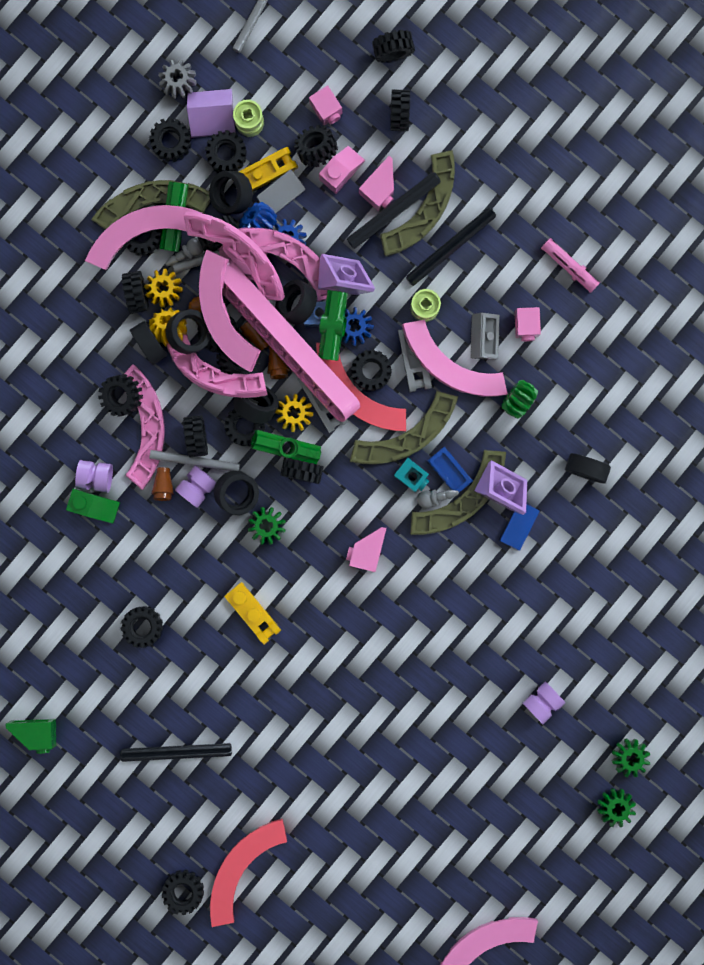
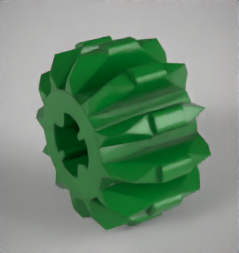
[502,380,538,419]
[248,507,286,545]
[611,738,650,777]
[597,788,636,827]

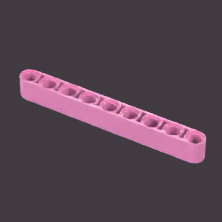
[222,259,360,422]

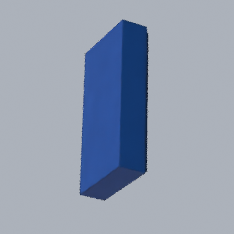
[427,447,473,492]
[499,504,540,551]

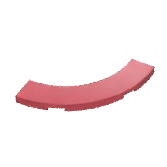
[316,343,406,432]
[210,819,287,927]

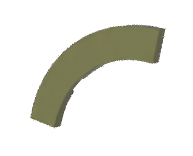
[380,150,455,257]
[91,180,211,230]
[350,391,458,464]
[410,450,506,535]

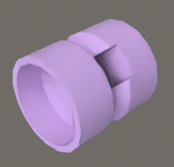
[75,460,113,493]
[175,465,216,508]
[523,681,566,724]

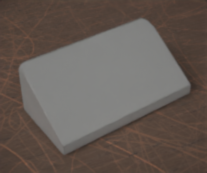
[256,169,306,214]
[471,313,500,360]

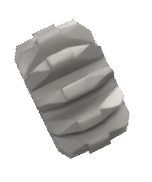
[158,59,197,99]

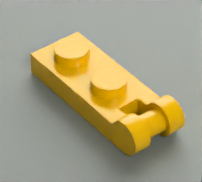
[239,147,298,192]
[224,582,281,645]

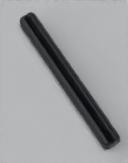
[347,172,441,249]
[406,207,496,286]
[120,743,232,762]

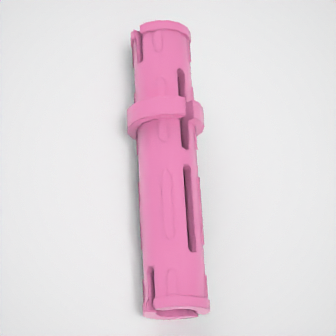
[541,238,600,293]

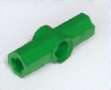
[160,181,189,252]
[319,290,348,361]
[251,430,321,464]

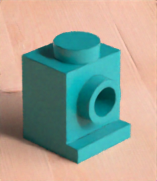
[394,458,429,492]

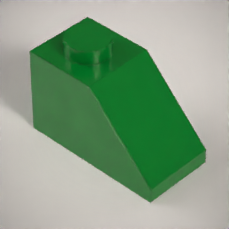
[66,489,120,524]
[5,719,56,754]

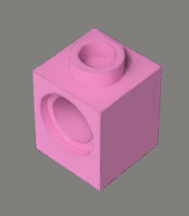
[309,85,342,125]
[515,307,541,342]

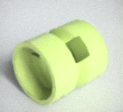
[233,100,264,137]
[410,289,441,322]

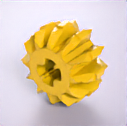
[144,269,183,308]
[149,307,187,347]
[275,394,313,432]

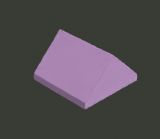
[187,89,236,138]
[318,254,375,295]
[474,460,527,515]

